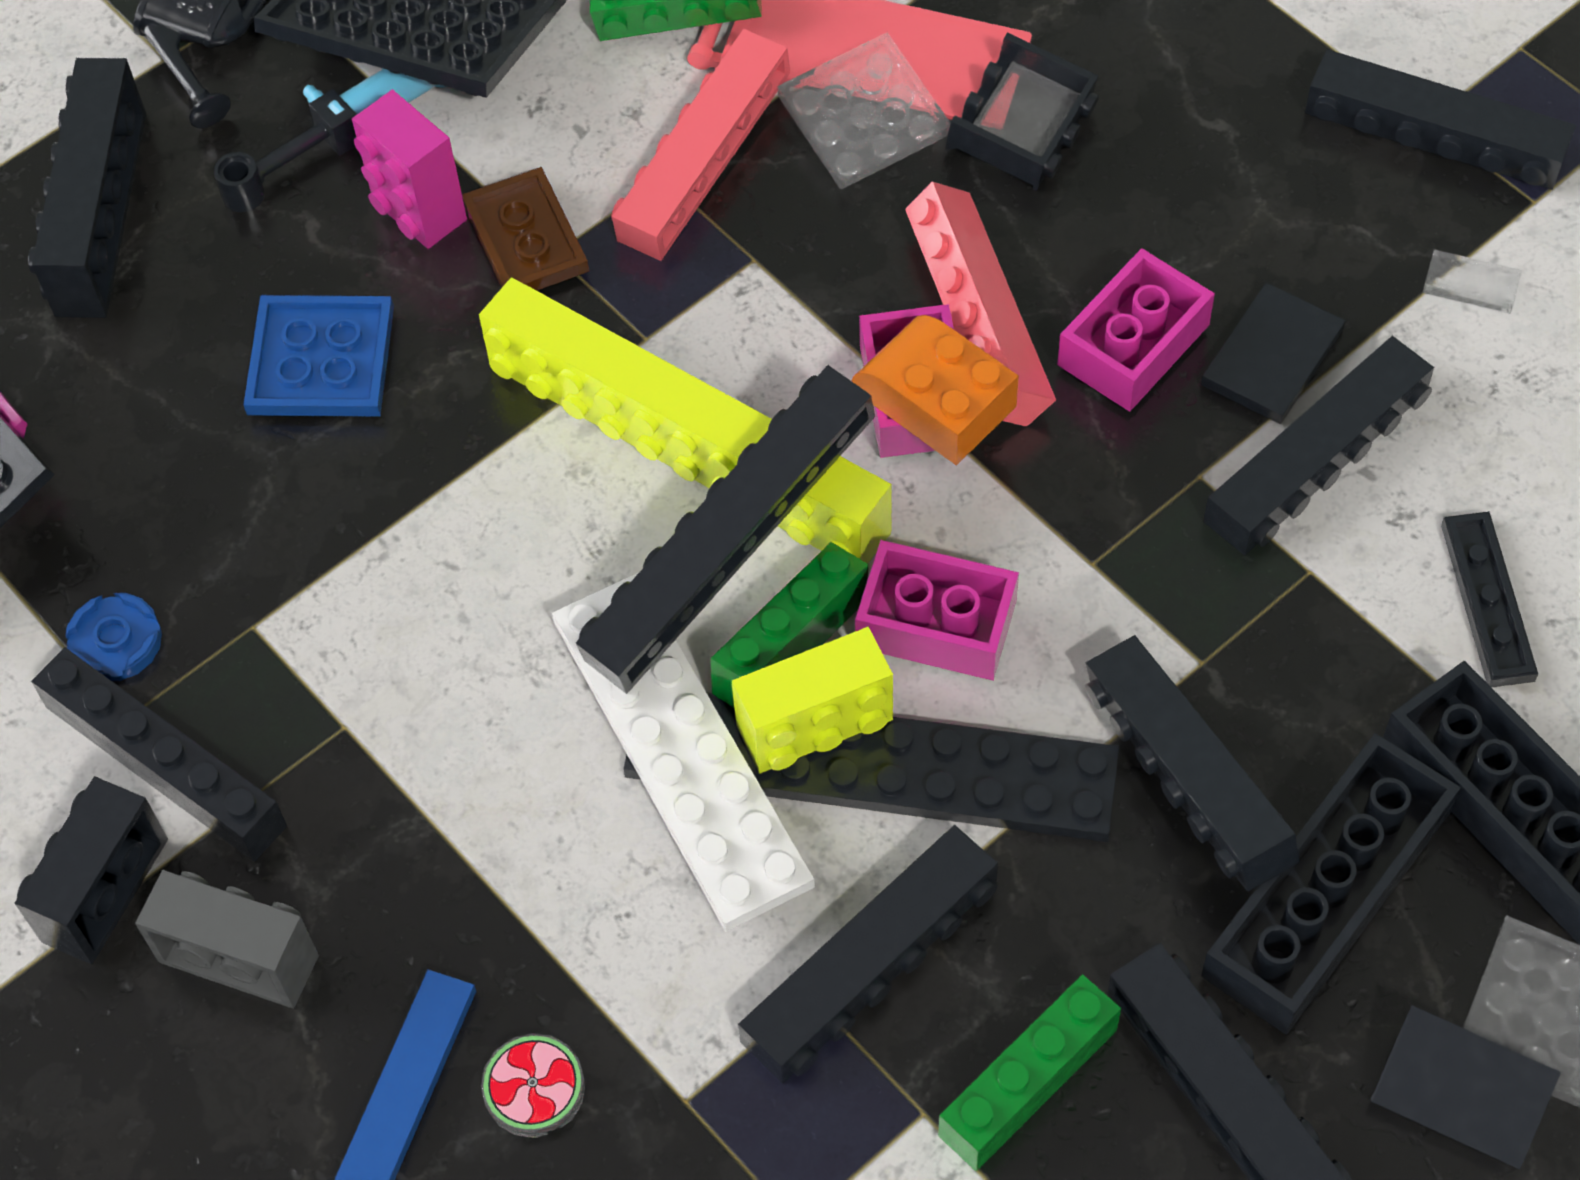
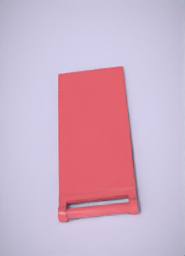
[687,0,1032,130]

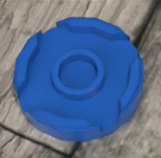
[66,593,162,681]

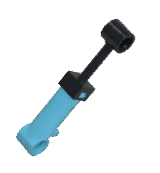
[214,69,446,212]

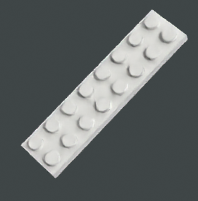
[552,573,815,932]

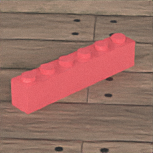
[611,29,790,261]
[905,181,1056,427]

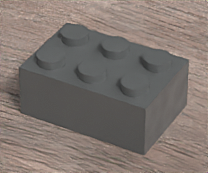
[135,870,319,1009]

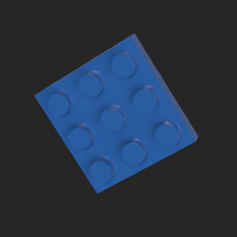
[243,295,394,416]

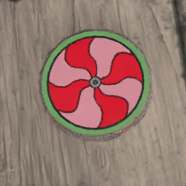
[481,1033,586,1138]

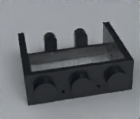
[944,32,1099,191]

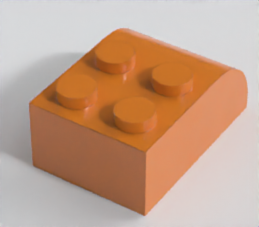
[852,315,1019,466]

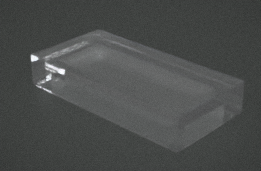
[1423,250,1522,314]

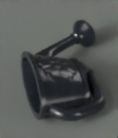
[133,0,267,129]

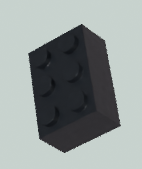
[14,776,168,964]

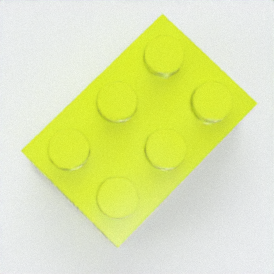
[732,626,893,774]

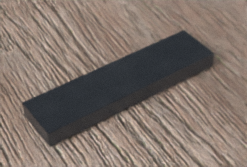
[1441,511,1538,687]

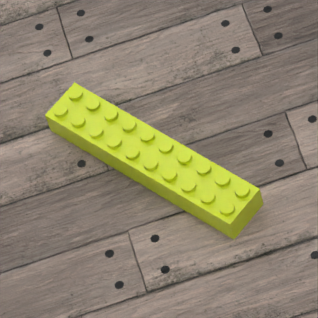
[479,277,892,564]

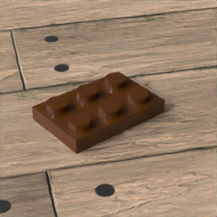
[462,167,589,291]

